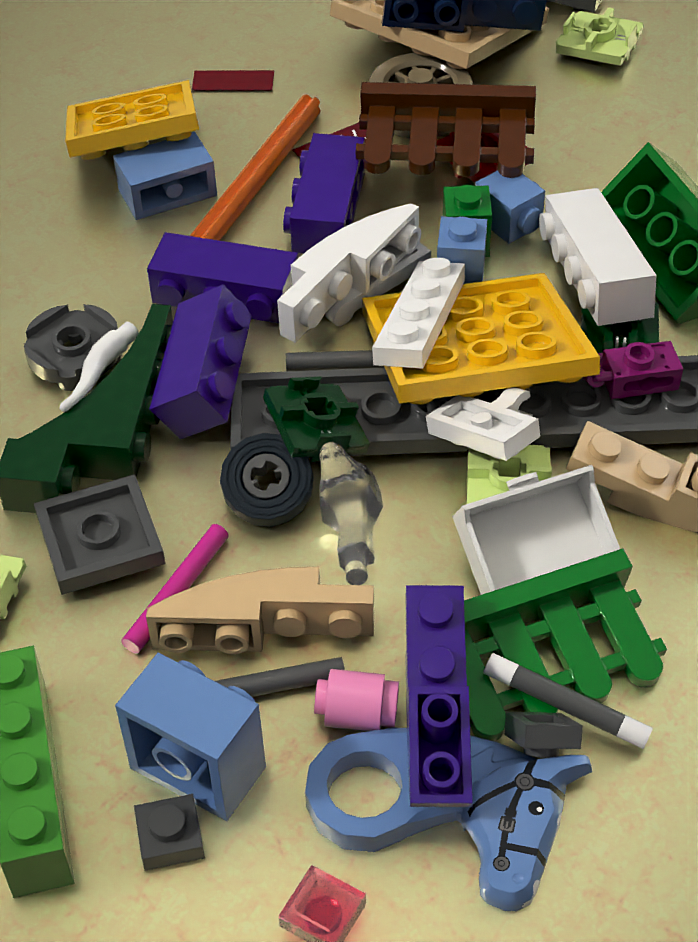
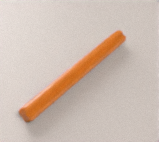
[190,94,321,241]

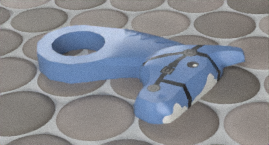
[305,727,592,911]

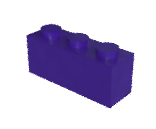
[283,133,365,254]
[147,232,298,324]
[149,285,252,440]

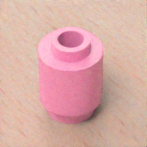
[314,669,399,731]

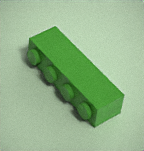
[0,645,75,898]

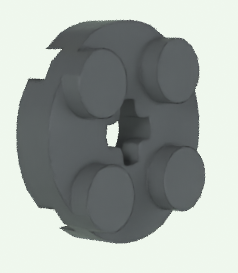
[24,304,123,391]

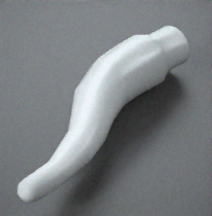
[60,322,139,412]

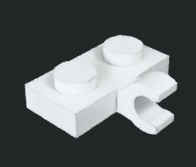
[426,387,540,461]

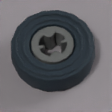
[220,433,314,527]

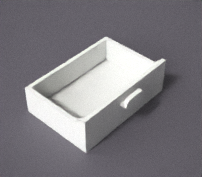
[452,465,620,595]

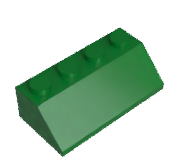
[601,142,698,324]

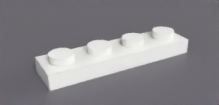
[372,258,465,369]

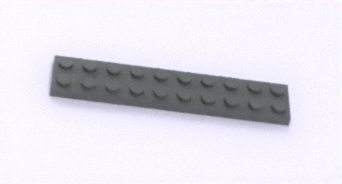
[230,355,698,458]

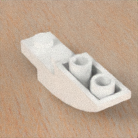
[277,203,421,343]

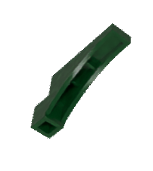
[0,304,173,513]

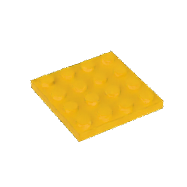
[362,273,600,404]

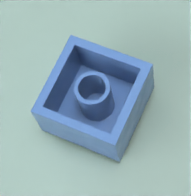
[115,652,266,821]

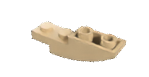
[566,421,698,533]
[146,567,374,654]

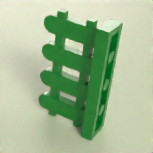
[464,548,667,741]

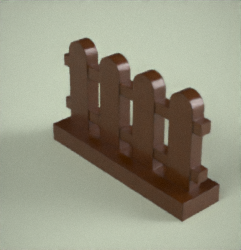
[355,82,536,178]

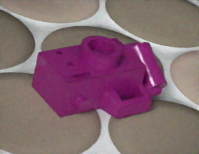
[582,341,683,399]

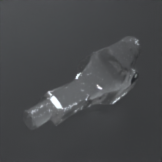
[319,442,383,585]

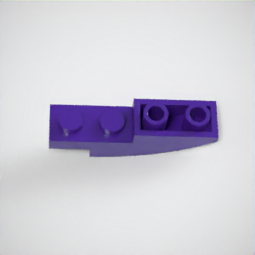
[405,585,473,807]

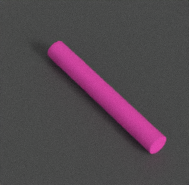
[121,524,229,654]

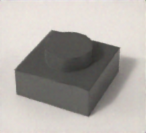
[504,712,583,758]
[134,794,205,871]

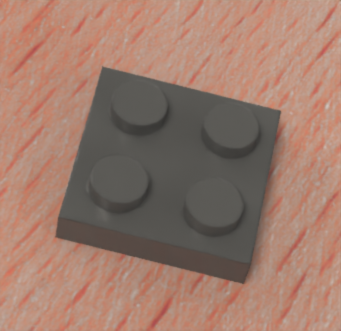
[34,474,166,595]

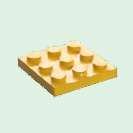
[65,80,199,160]

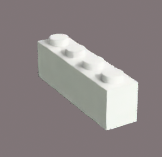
[539,188,656,326]

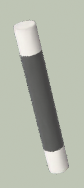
[483,653,653,749]

